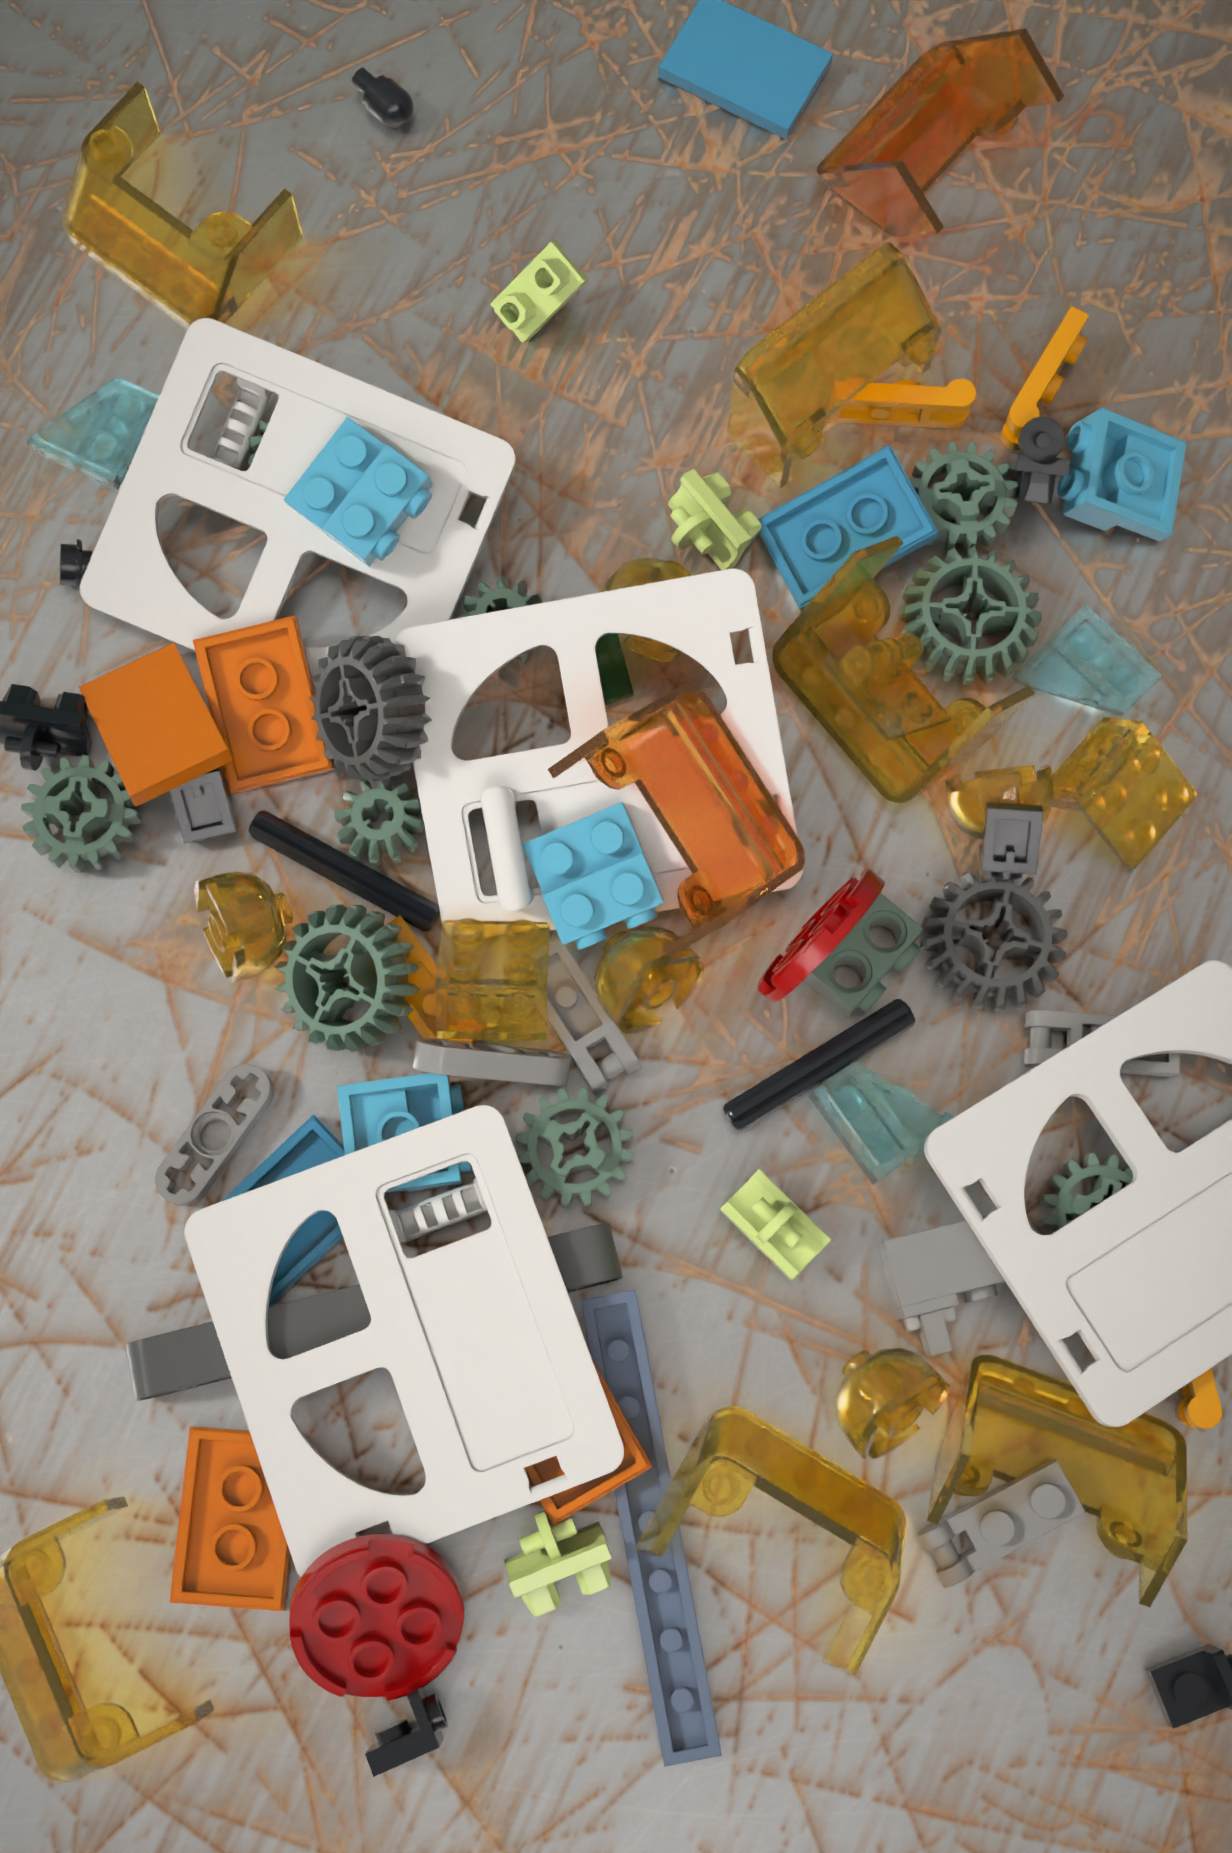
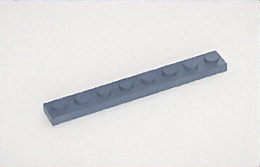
[581,1290,722,1767]

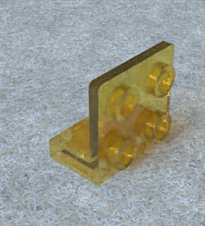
[1038,717,1197,869]
[435,918,550,1041]

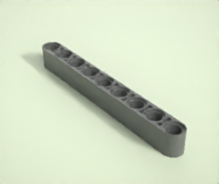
[125,1223,623,1401]

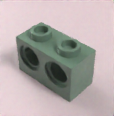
[803,892,924,1018]

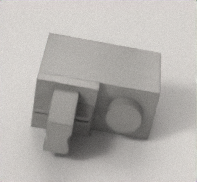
[877,1215,1006,1358]

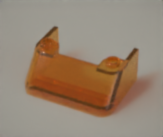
[817,28,1064,237]
[548,684,805,958]

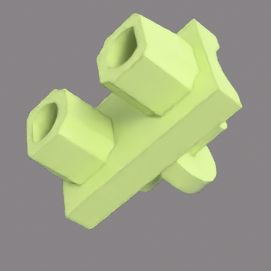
[490,240,589,343]
[667,469,762,570]
[720,1169,831,1281]
[504,1510,612,1617]

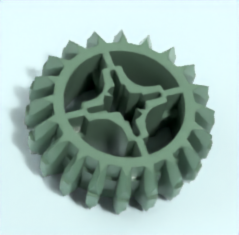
[899,546,1042,687]
[274,905,420,1052]

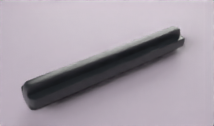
[248,810,440,932]
[723,999,916,1132]

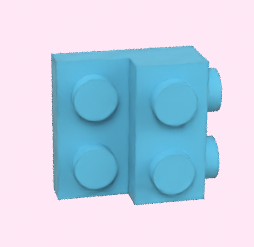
[1057,407,1187,542]
[283,416,433,567]
[522,802,664,950]
[337,1073,472,1193]

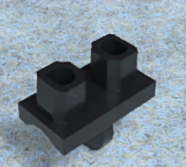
[1007,417,1070,504]
[0,684,92,771]

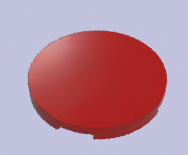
[757,868,885,1003]
[289,1534,465,1701]

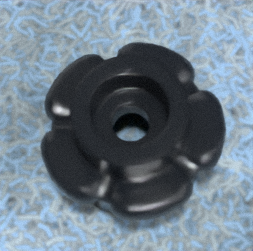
[60,539,93,591]

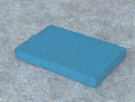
[658,0,833,140]
[758,445,939,613]
[221,1114,390,1307]

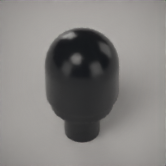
[351,67,414,128]

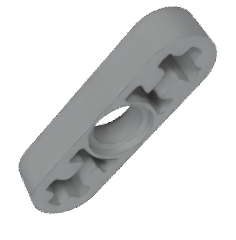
[413,1038,571,1086]
[155,1064,274,1206]

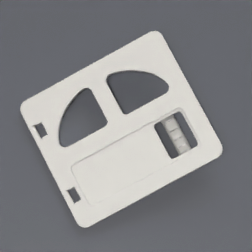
[80,318,516,691]
[394,569,803,945]
[924,960,1232,1427]
[184,1105,624,1577]

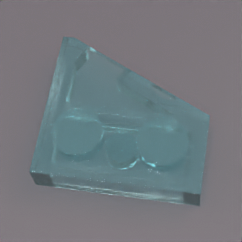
[27,377,159,490]
[1013,604,1162,717]
[808,1062,954,1185]

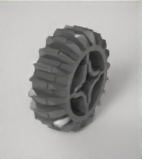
[309,635,432,782]
[920,871,1067,1012]

